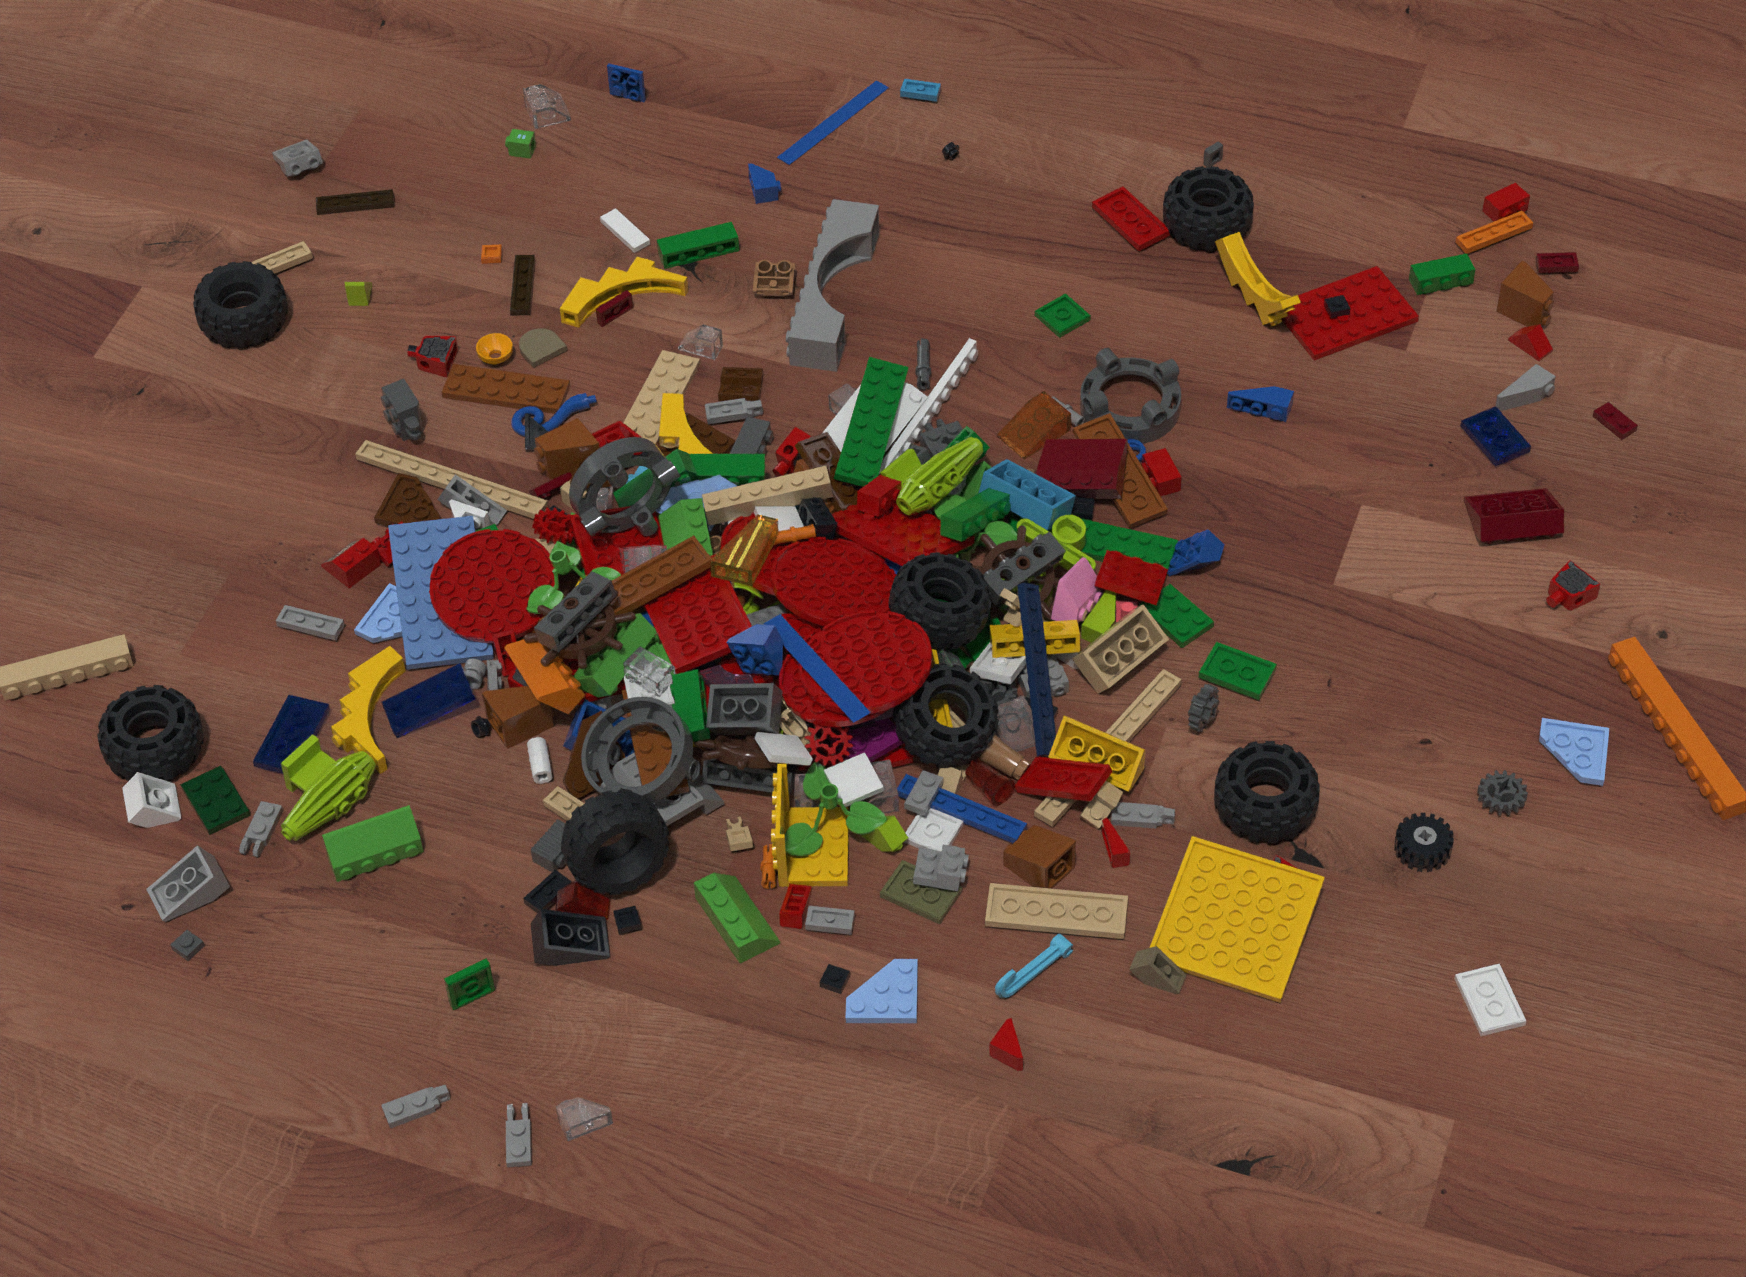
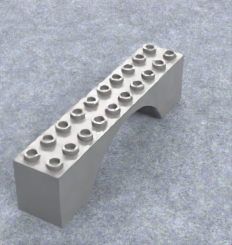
[786,199,880,372]

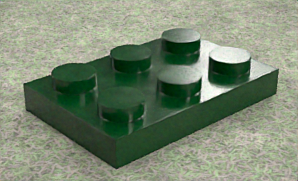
[180,766,250,835]

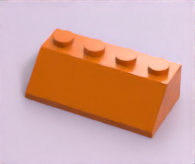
[505,639,585,714]

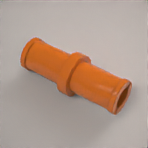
[771,524,816,546]
[760,844,778,889]

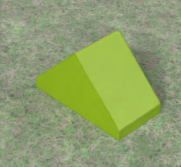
[345,282,372,306]

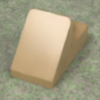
[1000,588,1043,627]
[938,764,972,795]
[1079,781,1123,829]

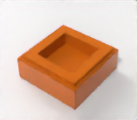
[481,244,502,264]

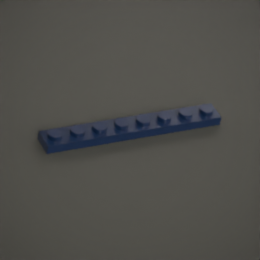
[1018,583,1056,758]

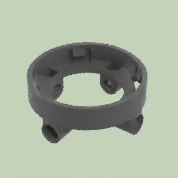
[1080,348,1181,444]
[569,437,681,537]
[581,697,700,804]

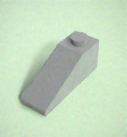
[1495,364,1556,412]
[437,474,507,526]

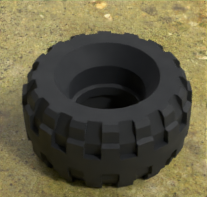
[1163,166,1254,252]
[193,261,288,349]
[889,552,992,651]
[893,663,999,768]
[97,685,204,782]
[1214,741,1320,844]
[561,790,669,895]

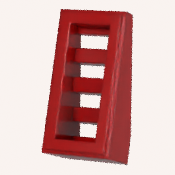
[1101,818,1131,868]
[779,884,812,929]

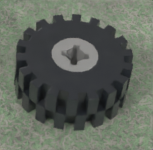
[1394,813,1454,872]

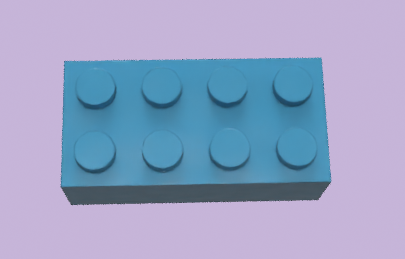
[978,459,1076,531]

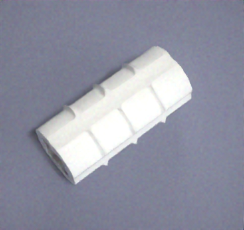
[527,737,553,784]

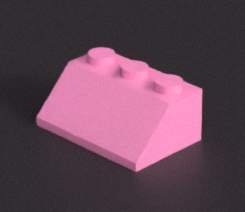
[1051,557,1103,623]

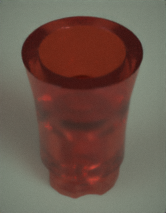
[965,759,1015,806]

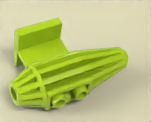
[880,437,983,515]
[281,734,376,841]

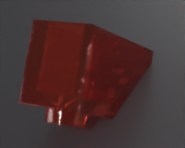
[555,880,611,920]

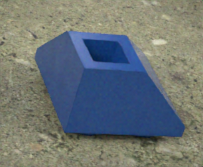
[607,63,646,102]
[1167,529,1224,576]
[727,624,783,675]

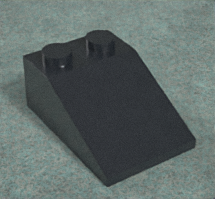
[531,909,610,966]

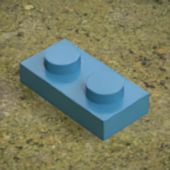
[900,79,941,102]

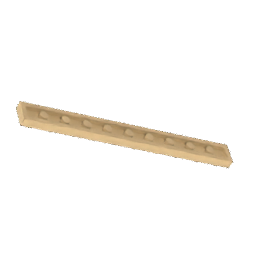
[355,440,548,519]
[1034,669,1181,827]

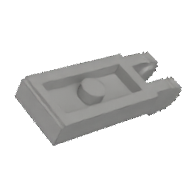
[239,801,283,857]
[506,1103,532,1167]

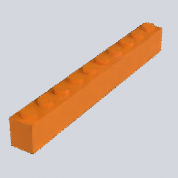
[1608,636,1746,820]

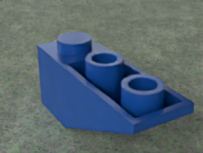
[1227,386,1294,422]

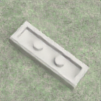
[600,208,650,253]

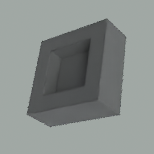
[1203,142,1223,167]
[170,930,205,961]

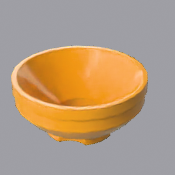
[476,333,513,365]

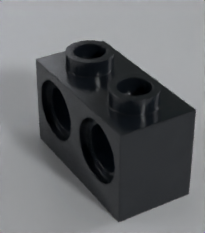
[798,497,837,540]

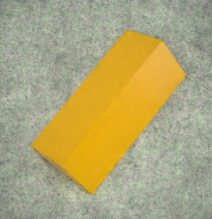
[1048,716,1146,792]

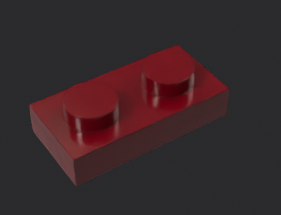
[1536,252,1579,273]
[596,290,633,327]
[1592,402,1638,440]
[529,472,572,499]

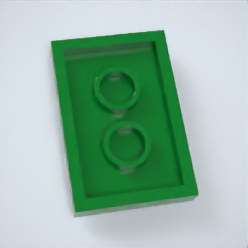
[1138,584,1214,648]
[1198,642,1277,700]

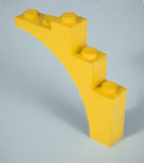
[1215,232,1300,326]
[560,257,688,328]
[659,393,713,454]
[331,646,406,774]

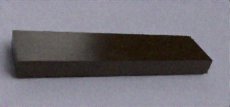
[316,189,394,215]
[510,255,535,316]

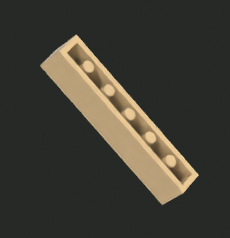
[702,466,833,526]
[0,634,134,701]

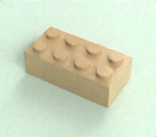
[1072,605,1169,693]

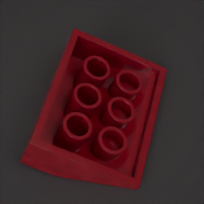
[1036,439,1128,499]
[1464,488,1564,543]

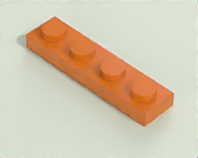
[1455,211,1533,254]

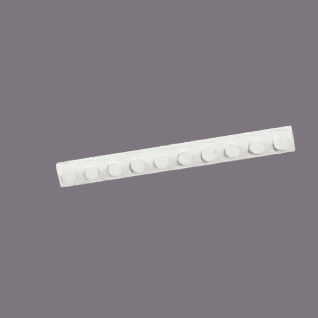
[879,338,978,473]

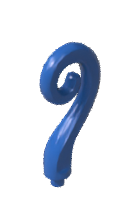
[511,393,597,437]

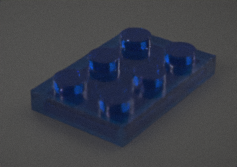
[1460,406,1531,466]

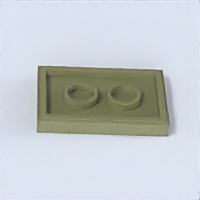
[880,860,962,925]

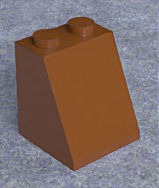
[1496,261,1554,327]
[534,418,600,479]
[482,686,555,749]
[1003,825,1076,889]

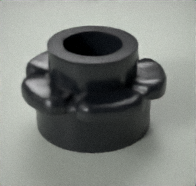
[942,142,960,160]
[471,716,491,737]

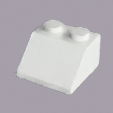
[122,772,181,828]

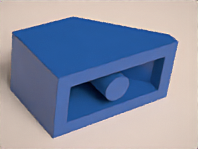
[748,163,781,204]

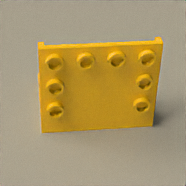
[771,764,849,887]

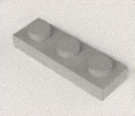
[276,605,345,641]

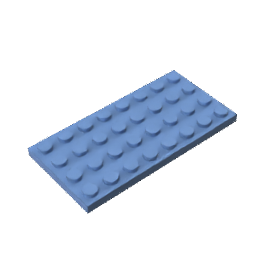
[388,516,494,670]

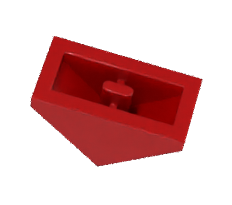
[1508,324,1553,361]
[492,629,516,677]
[989,1018,1023,1071]

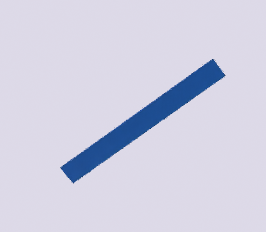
[777,80,889,165]
[763,614,871,723]

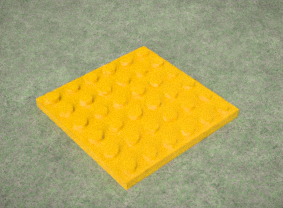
[1149,836,1325,1003]

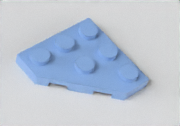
[656,475,737,533]
[354,583,402,643]
[1539,718,1609,786]
[845,959,918,1023]

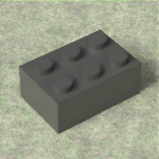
[706,683,783,735]

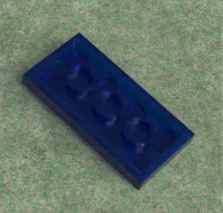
[381,663,476,738]
[253,695,330,774]

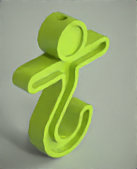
[997,515,1096,615]

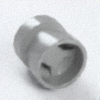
[460,659,487,689]

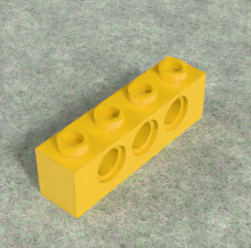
[990,620,1080,658]

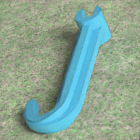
[995,934,1073,998]

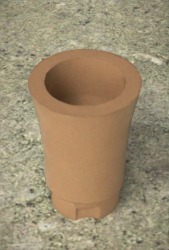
[979,734,1031,780]

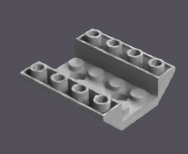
[600,753,724,837]

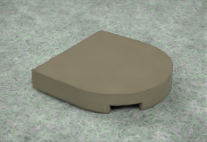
[519,328,567,368]

